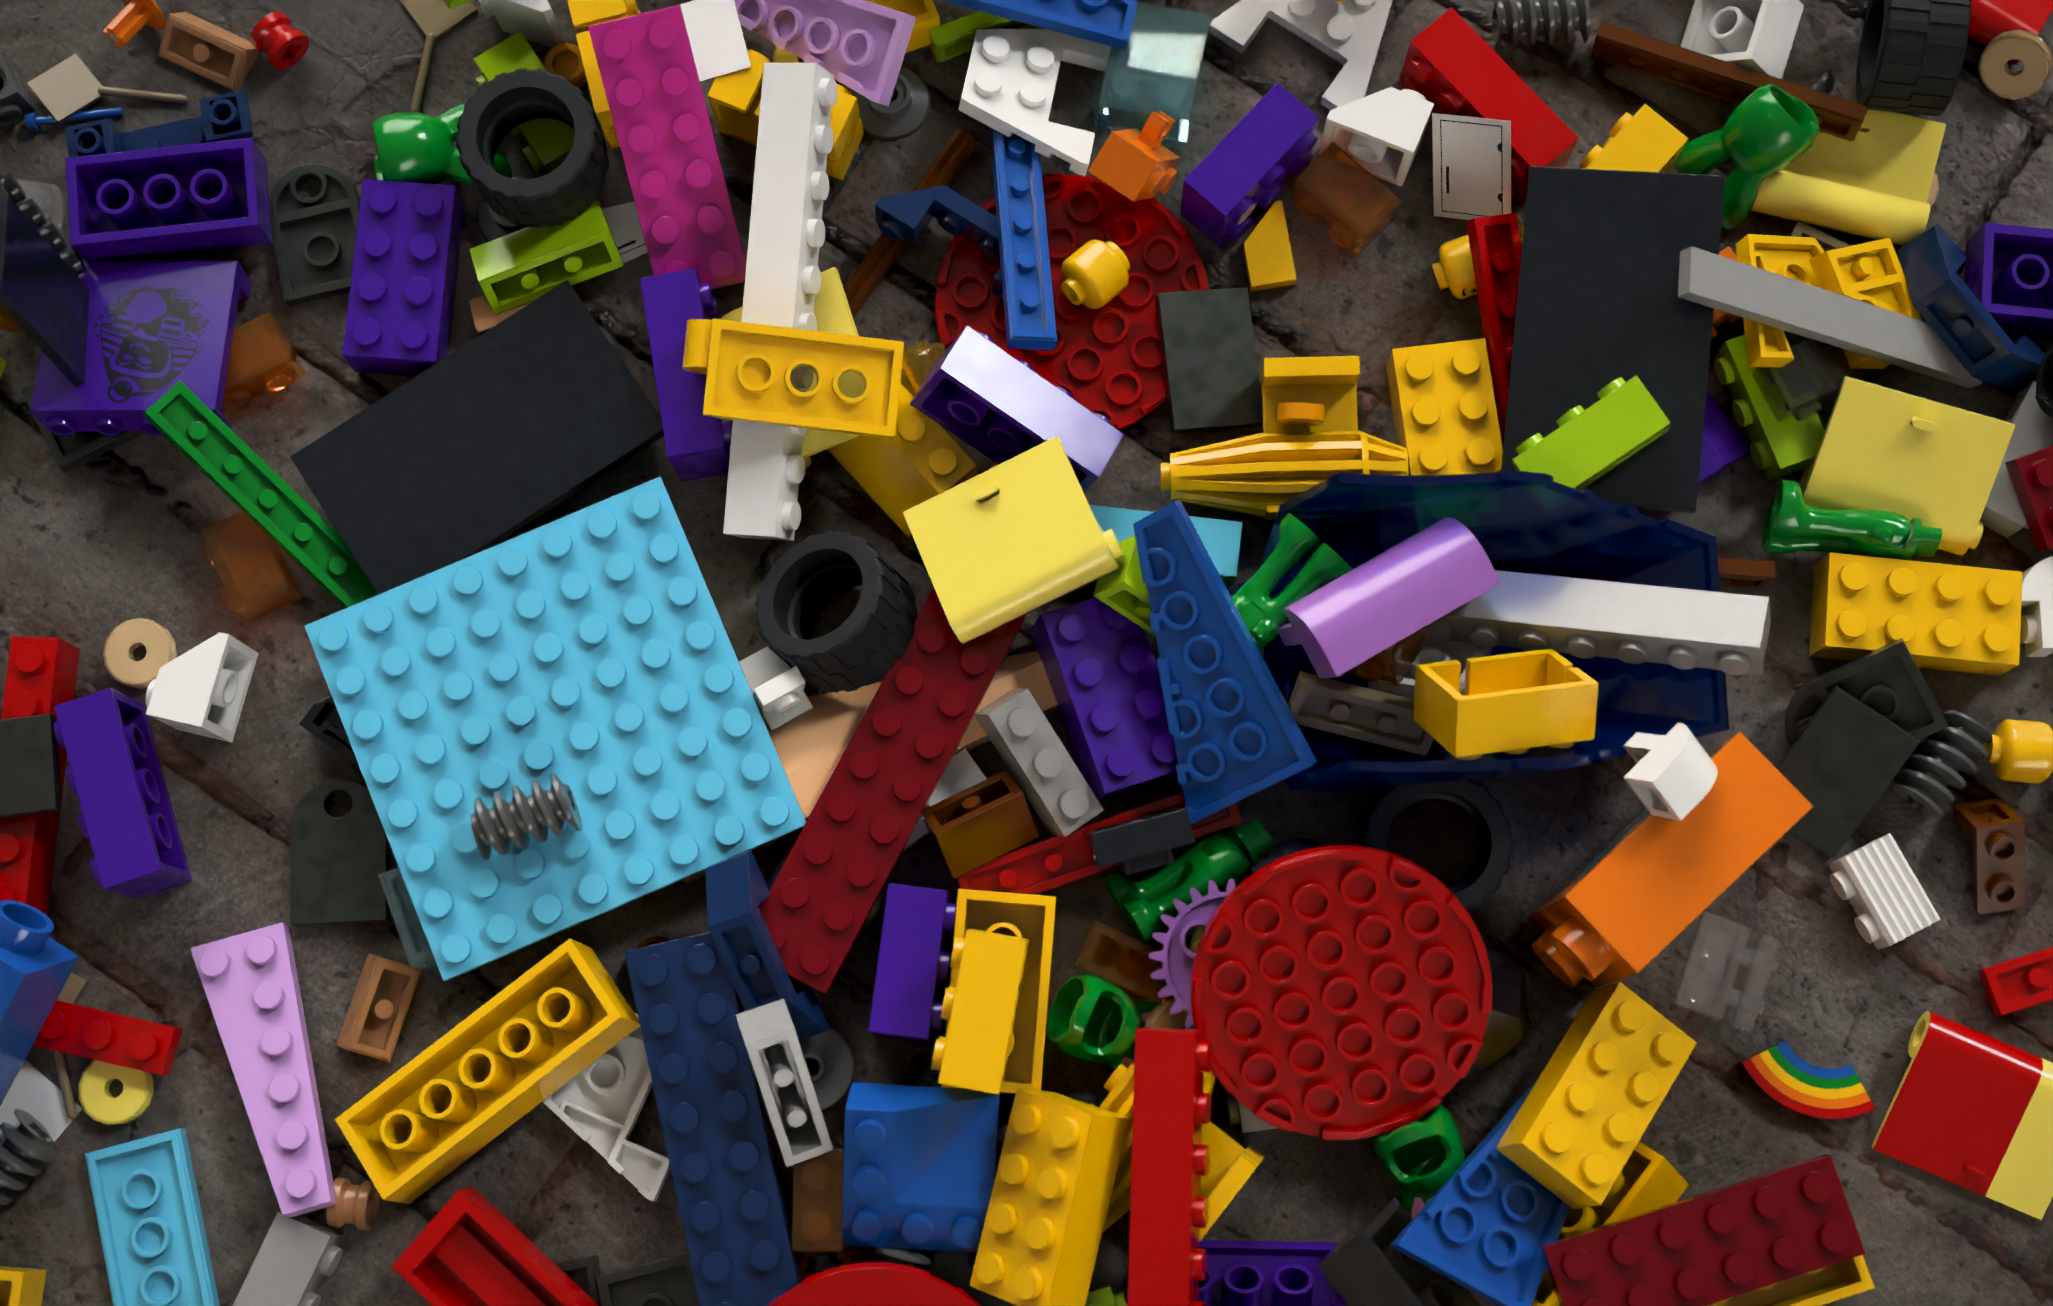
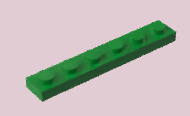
[143,380,378,609]

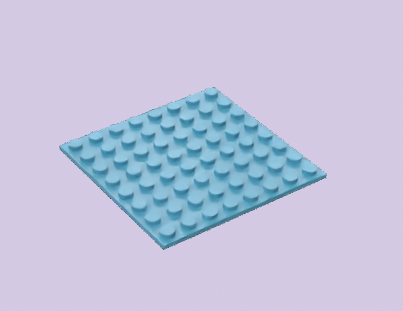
[304,476,806,981]

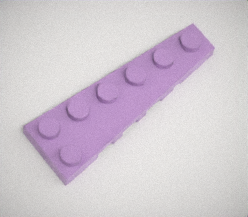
[734,0,916,107]
[191,922,337,1218]

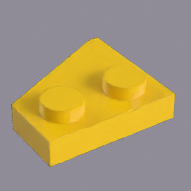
[1813,238,1922,321]

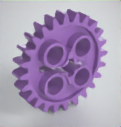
[1149,878,1236,1028]

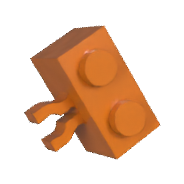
[1088,111,1181,202]

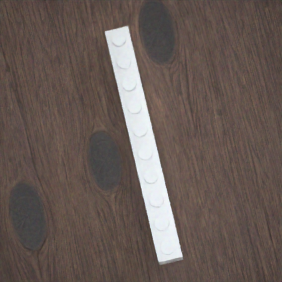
[723,63,837,541]

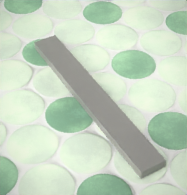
[1678,246,1982,388]

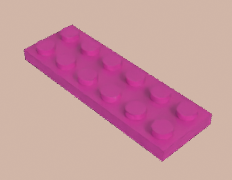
[588,4,746,289]

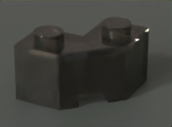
[1752,339,1859,423]

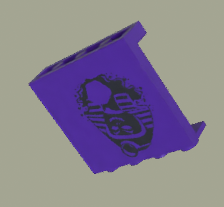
[30,261,252,436]

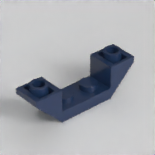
[65,90,254,157]
[875,185,1004,307]
[1898,222,2045,395]
[705,850,829,1040]

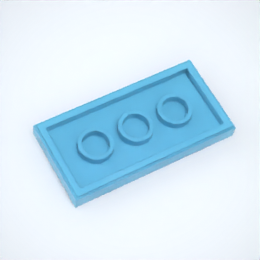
[85,1128,220,1306]

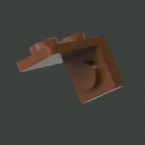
[1953,797,2025,915]

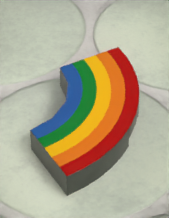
[1738,1041,1875,1119]

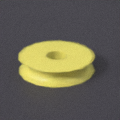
[78,1060,154,1125]

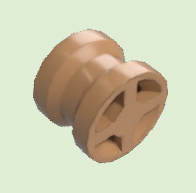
[326,1178,380,1231]

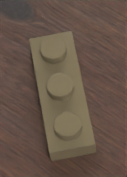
[1288,671,1434,756]

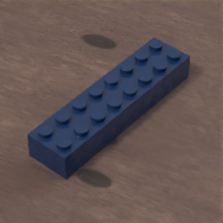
[624,932,804,1306]

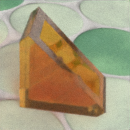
[1075,921,1167,1005]

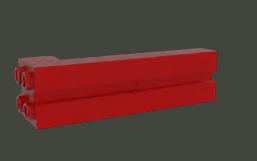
[391,1186,599,1306]

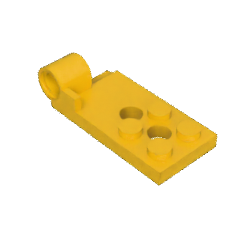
[682,318,904,439]

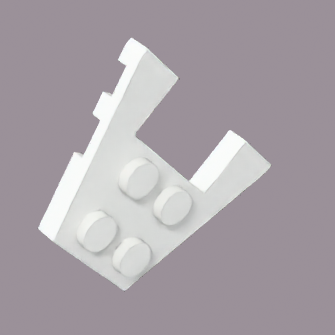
[1209,0,1393,110]
[958,29,1112,176]
[542,1013,671,1202]

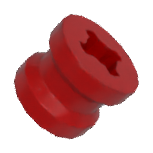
[250,11,309,70]

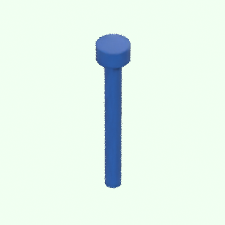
[25,107,124,132]

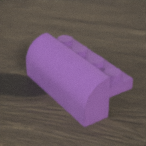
[1277,517,1501,679]

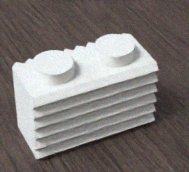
[1829,833,1940,949]

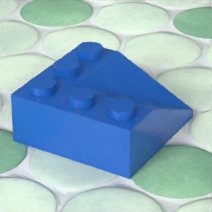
[842,1082,1000,1253]

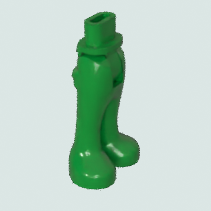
[1762,479,1942,560]
[1232,513,1353,650]
[1102,820,1275,946]

